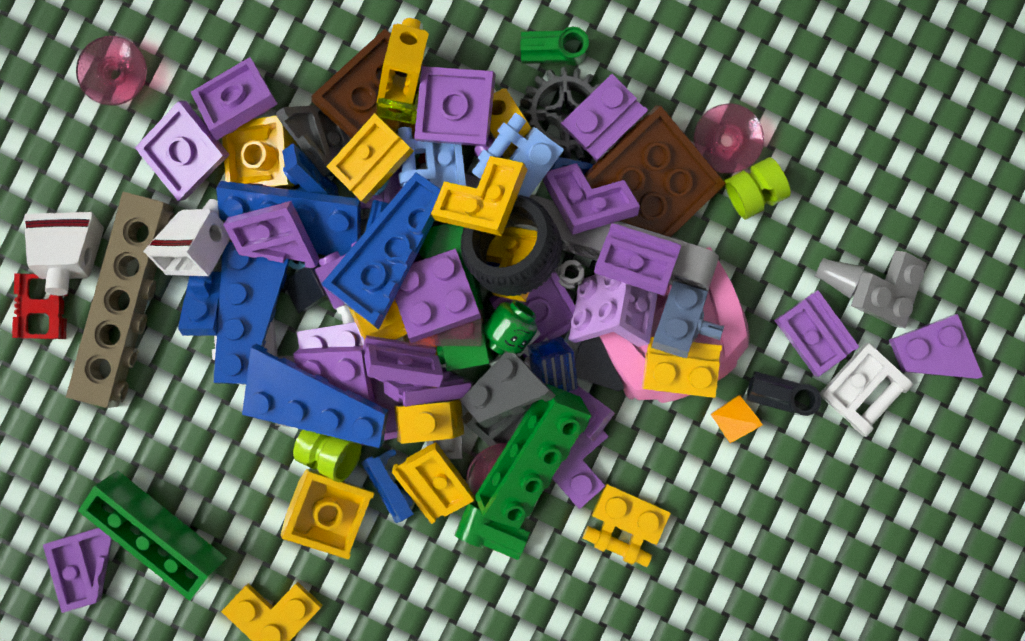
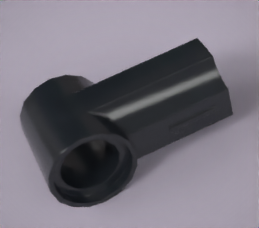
[746,371,822,416]

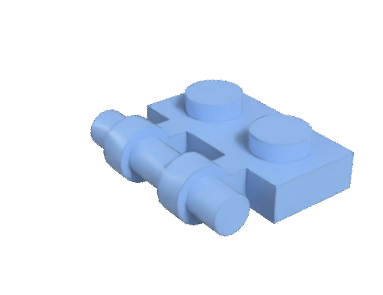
[472,113,564,197]
[398,127,466,189]

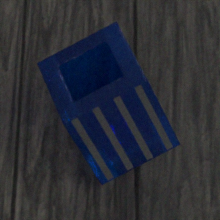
[527,336,578,392]

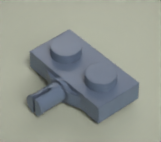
[651,281,724,359]

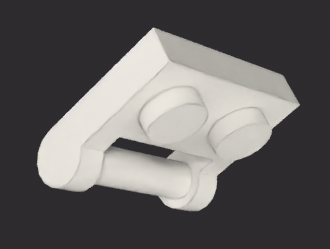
[820,343,913,437]

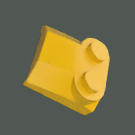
[222,115,298,189]
[281,468,374,560]

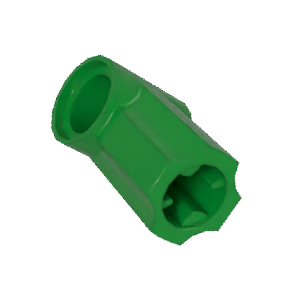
[520,26,589,66]
[454,503,530,560]

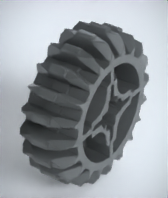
[520,66,602,160]

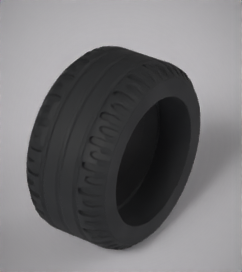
[460,195,562,296]

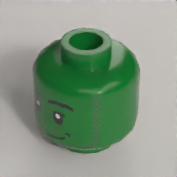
[484,300,538,355]

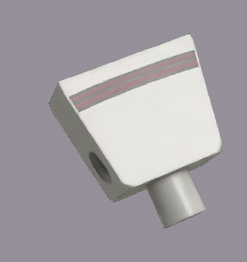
[143,199,230,276]
[24,212,104,296]

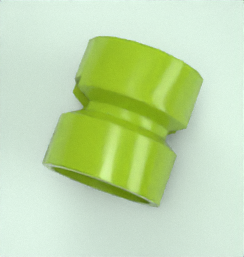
[725,157,791,220]
[293,430,362,483]

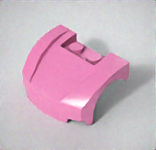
[599,247,749,403]

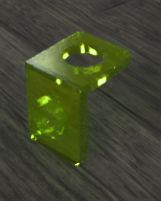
[376,66,422,124]

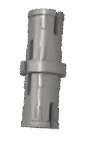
[556,260,584,289]

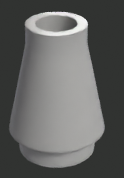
[815,258,871,298]

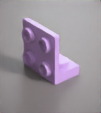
[569,274,657,347]

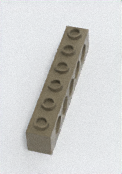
[66,192,175,408]

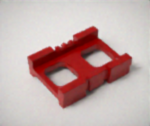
[12,273,68,339]

